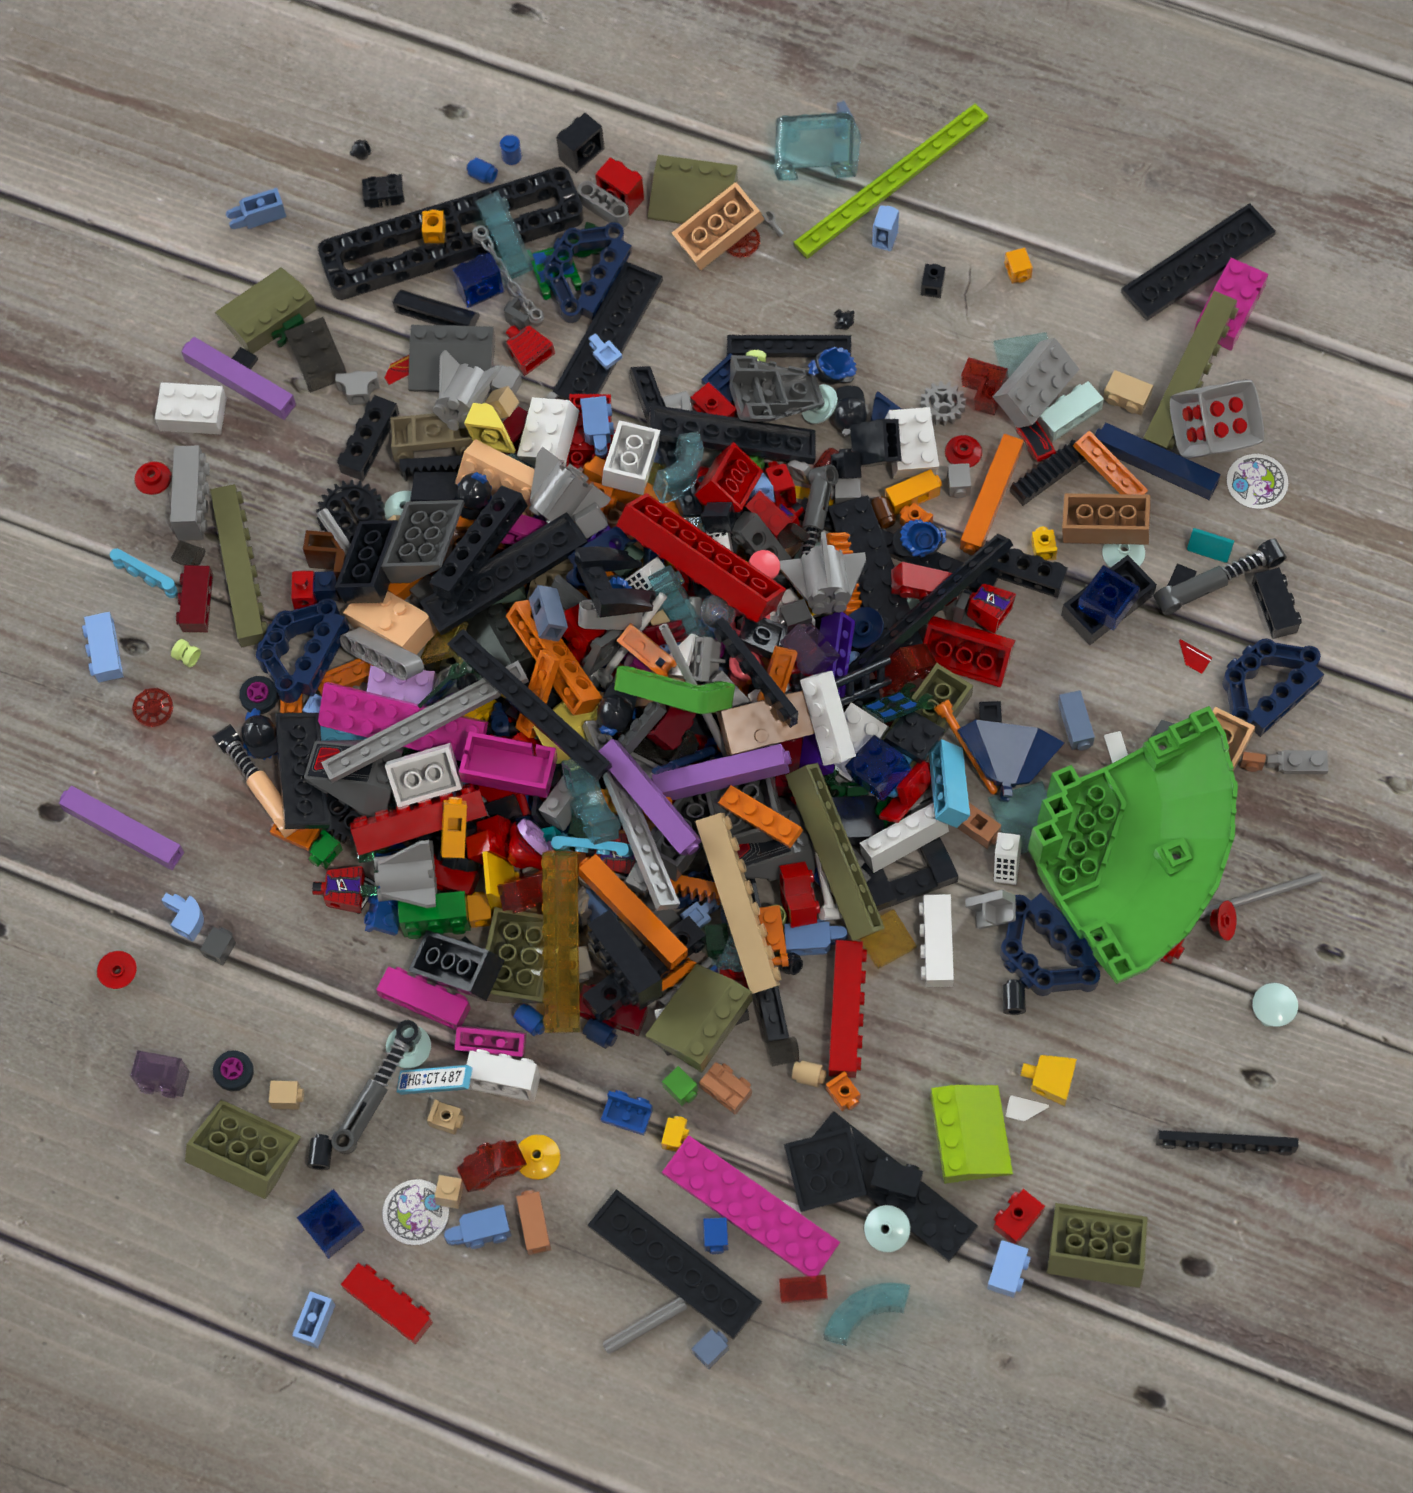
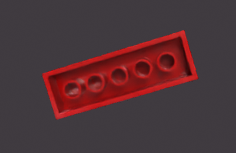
[350,783,487,855]

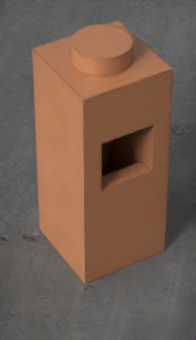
[957,803,1002,849]
[516,1190,551,1255]

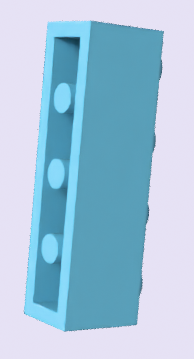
[929,739,970,828]

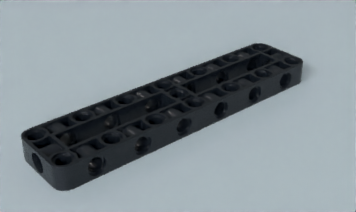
[318,166,584,300]

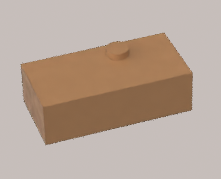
[1062,493,1151,545]
[716,690,815,755]

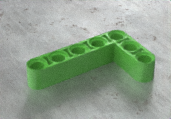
[614,666,735,714]

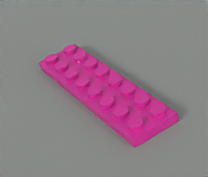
[318,682,488,762]
[662,1135,840,1281]

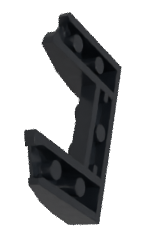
[574,547,656,618]
[861,837,959,911]

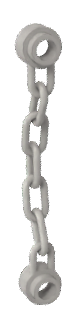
[472,226,544,327]

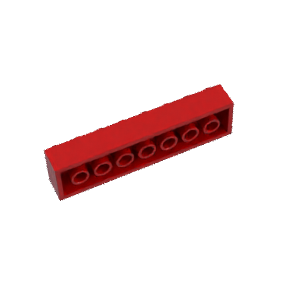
[616,493,786,623]

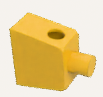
[1020,1055,1077,1106]

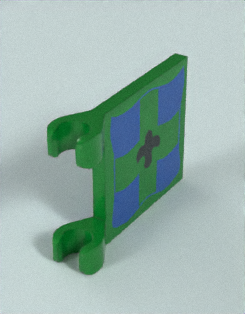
[528,247,582,300]

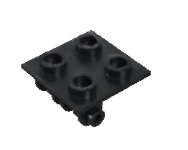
[362,174,405,209]

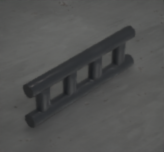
[835,657,892,706]

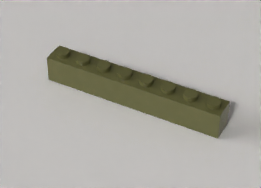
[1143,291,1239,450]
[210,484,267,647]
[785,763,885,941]

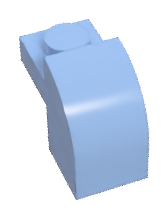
[162,893,204,942]

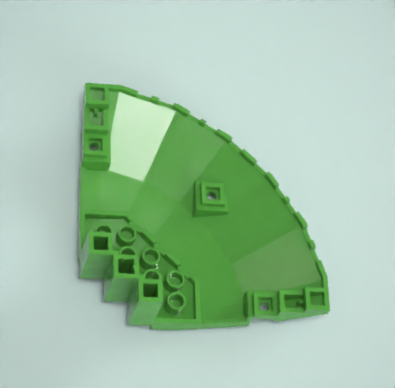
[1028,706,1238,984]

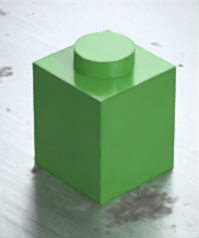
[662,1066,698,1106]

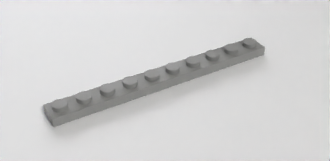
[321,661,529,783]
[582,720,680,910]

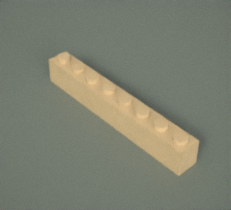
[695,813,782,994]

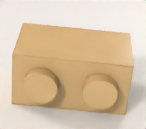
[1103,370,1153,415]

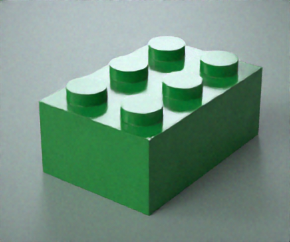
[398,891,471,939]

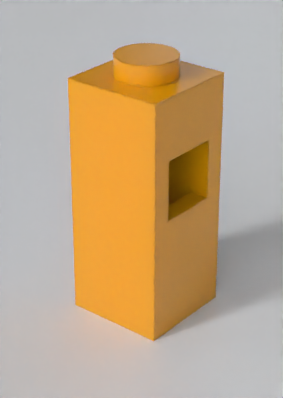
[885,469,942,515]
[441,797,467,858]

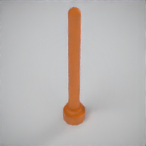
[934,699,998,794]

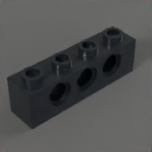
[337,395,399,481]
[985,541,1068,598]

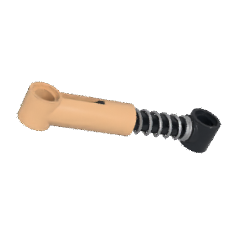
[212,724,298,838]

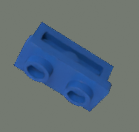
[364,887,399,936]
[601,1090,653,1136]

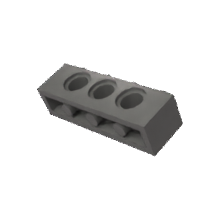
[732,511,792,590]

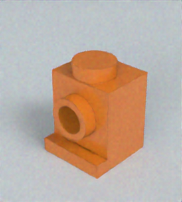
[899,502,933,526]
[826,1071,861,1111]

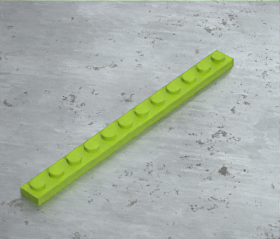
[794,103,989,259]

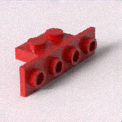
[879,761,932,823]

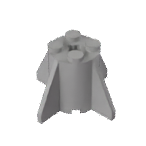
[433,350,501,431]
[529,447,612,523]
[779,532,866,614]
[374,840,438,908]

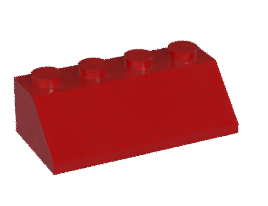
[694,442,763,512]
[918,616,1016,688]

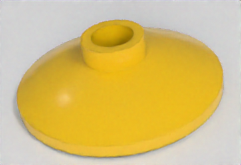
[515,1135,560,1180]

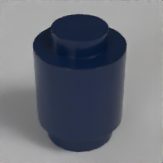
[583,1018,618,1049]

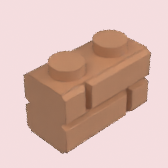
[699,1062,752,1115]

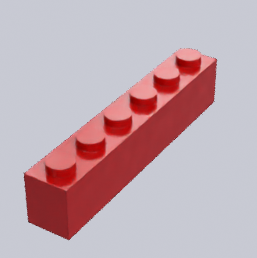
[829,940,867,1078]

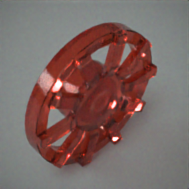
[132,688,174,727]

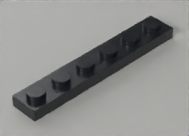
[727,335,851,357]
[714,617,798,728]
[1156,1130,1299,1156]

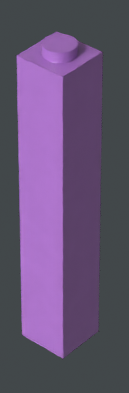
[181,337,296,420]
[599,739,702,856]
[652,744,792,800]
[59,786,184,870]

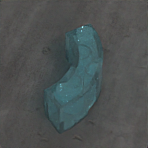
[475,191,534,279]
[653,431,704,504]
[648,565,713,643]
[562,759,621,845]
[824,1283,910,1346]

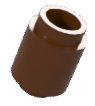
[871,496,896,529]

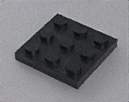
[784,1127,868,1212]

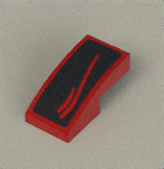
[1016,420,1056,462]

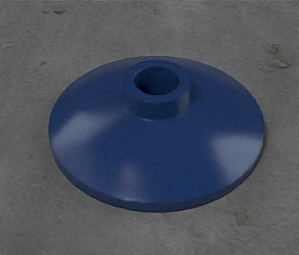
[849,607,884,648]

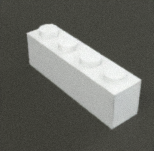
[800,671,856,766]
[860,802,949,873]
[919,894,954,987]

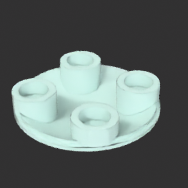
[1252,983,1298,1027]

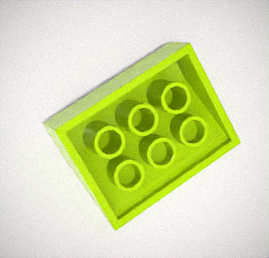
[930,1085,1013,1184]

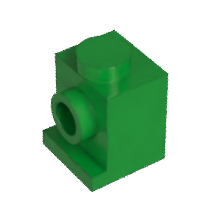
[308,830,343,869]

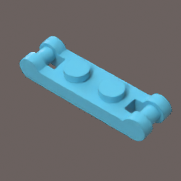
[110,549,178,598]
[551,836,634,857]

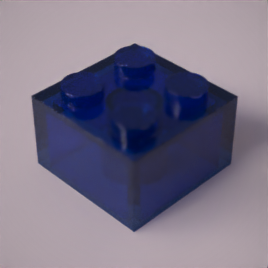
[453,252,504,309]
[1077,565,1140,631]
[845,735,912,801]
[297,1189,365,1259]

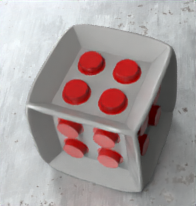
[1170,379,1264,458]

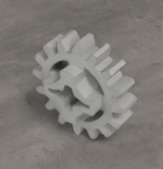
[920,381,966,426]

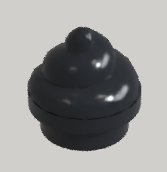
[350,139,371,159]
[456,672,478,691]
[781,952,803,975]

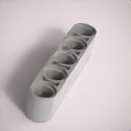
[340,627,424,681]

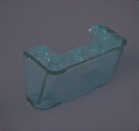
[775,112,861,181]

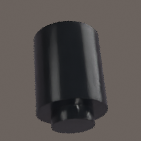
[1002,979,1026,1015]
[307,1134,333,1170]

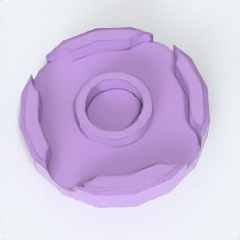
[517,819,554,857]

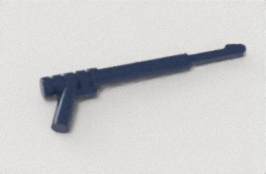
[652,745,718,775]

